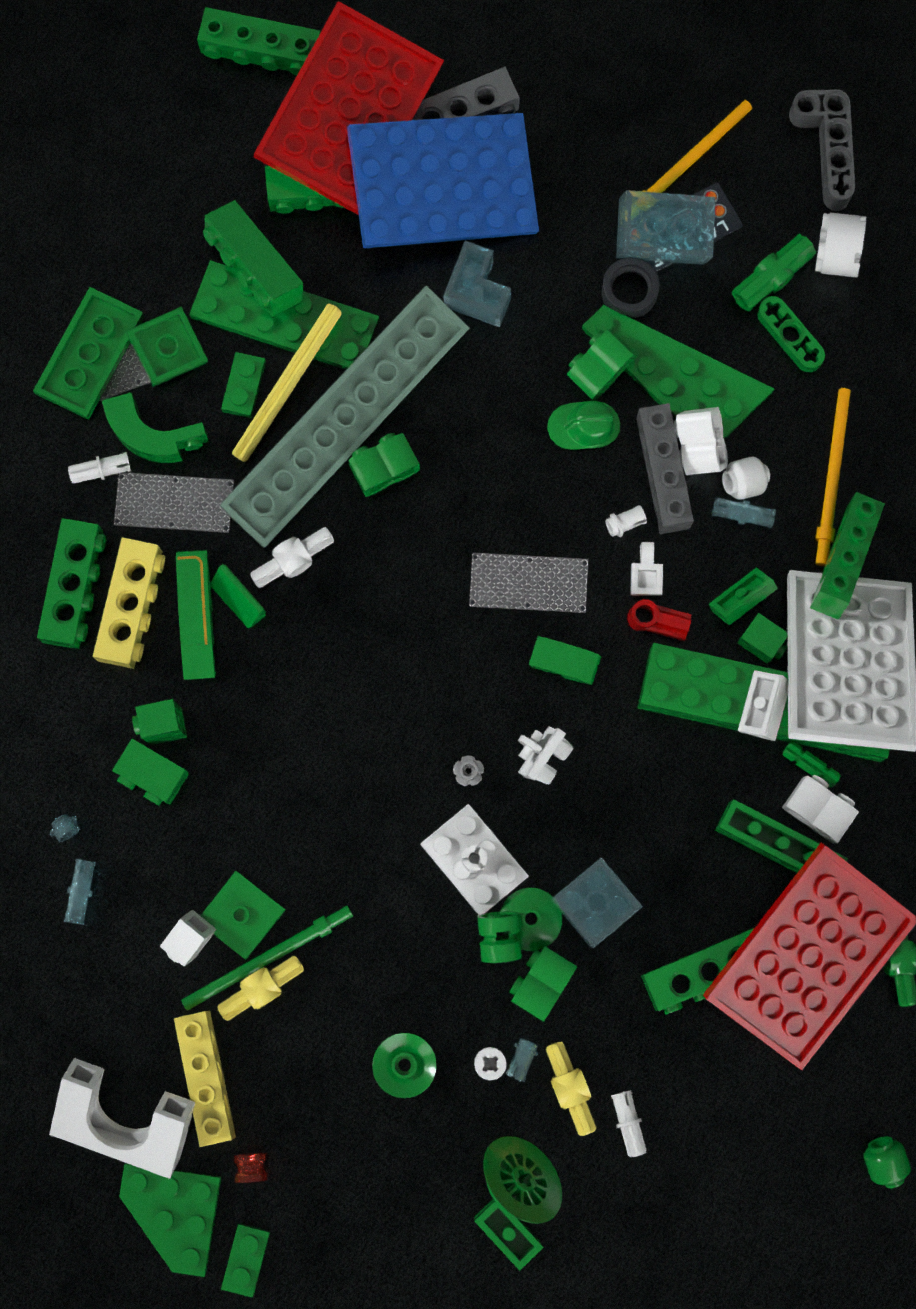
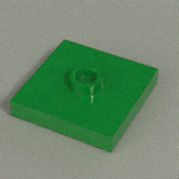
[126,307,208,387]
[200,871,286,960]

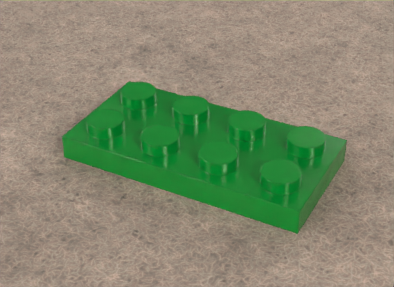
[33,287,145,420]

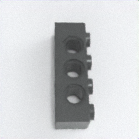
[413,67,519,120]
[636,403,694,534]

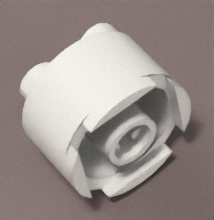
[815,212,866,277]

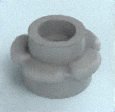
[453,756,484,786]

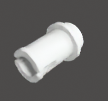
[606,505,647,537]

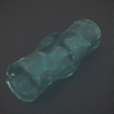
[712,497,776,528]
[64,859,96,925]

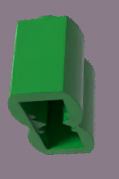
[567,329,638,400]
[349,433,420,497]
[509,946,577,1022]

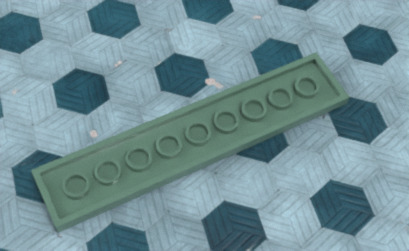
[219,286,469,548]

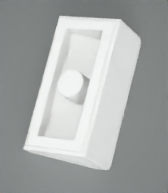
[738,671,788,741]

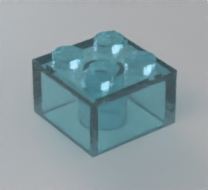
[551,857,643,949]

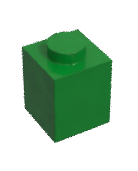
[737,613,788,664]

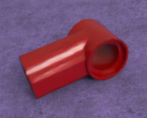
[627,599,692,641]

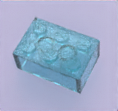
[616,190,716,265]

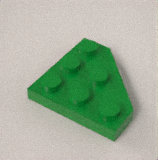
[119,1163,221,1277]

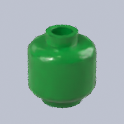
[864,1136,911,1188]

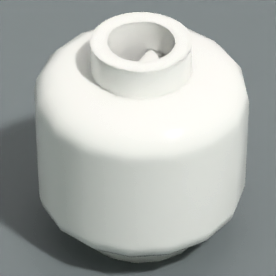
[722,457,770,500]

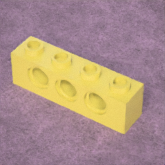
[93,538,165,669]
[174,1011,236,1147]

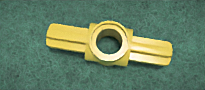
[218,956,304,1021]
[546,1042,596,1136]

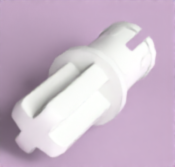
[68,452,131,483]
[611,1090,646,1157]

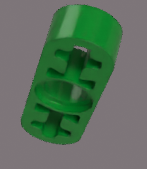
[757,296,825,372]

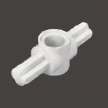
[250,527,334,588]

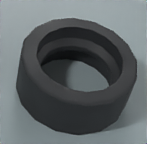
[601,257,660,319]

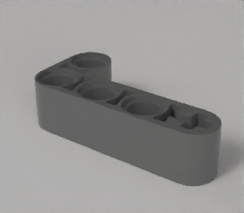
[789,89,855,211]

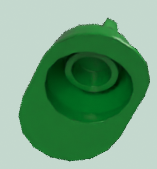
[547,400,620,450]

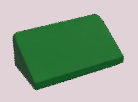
[210,564,266,628]

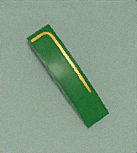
[176,550,216,680]

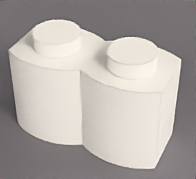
[674,407,728,475]
[782,775,859,844]

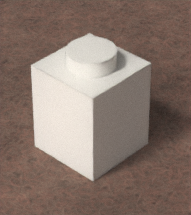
[160,910,217,967]

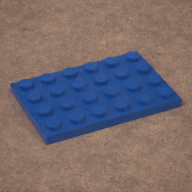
[347,113,539,248]

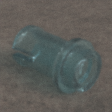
[506,1038,539,1082]

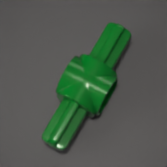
[883,936,916,1007]

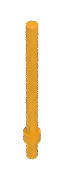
[619,100,752,225]
[815,388,851,566]

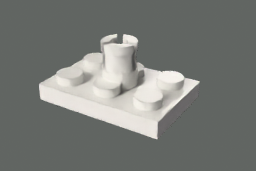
[420,804,529,915]

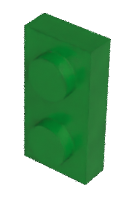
[221,352,266,418]
[709,567,778,625]
[221,1223,270,1297]

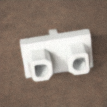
[518,726,573,785]

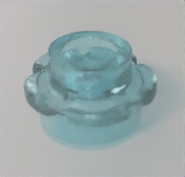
[50,814,80,842]

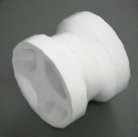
[474,1047,506,1080]

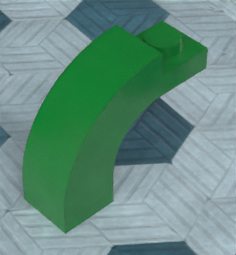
[102,393,209,463]

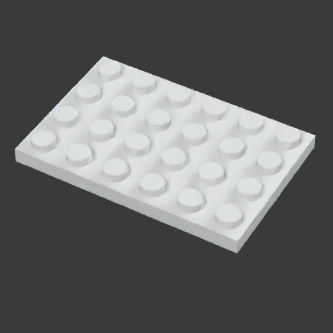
[787,570,916,752]

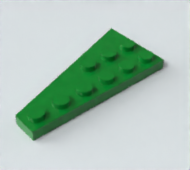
[582,305,774,439]

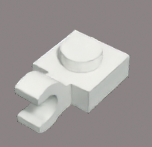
[631,542,663,596]

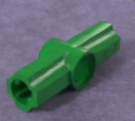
[732,234,816,312]

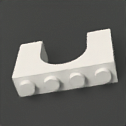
[49,1058,195,1179]

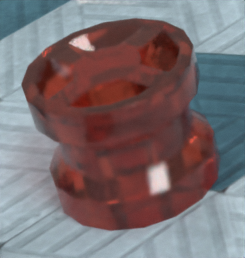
[234,1153,267,1183]

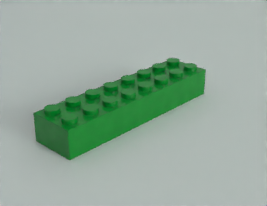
[638,643,890,762]

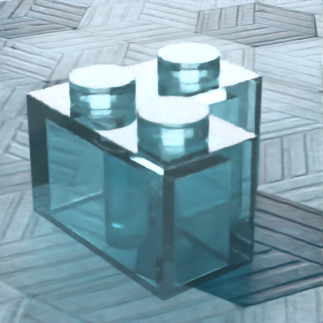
[444,241,511,327]

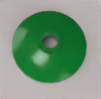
[501,888,562,951]
[372,1033,436,1098]

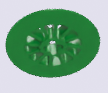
[484,1136,562,1224]

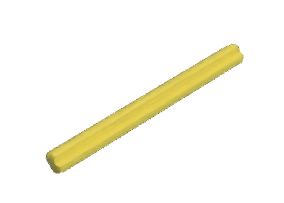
[232,303,342,462]

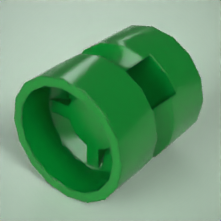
[477,911,522,963]

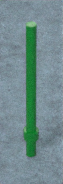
[181,906,353,1011]

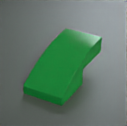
[529,636,601,685]

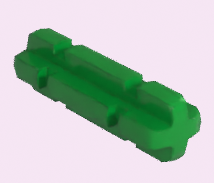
[783,741,841,788]

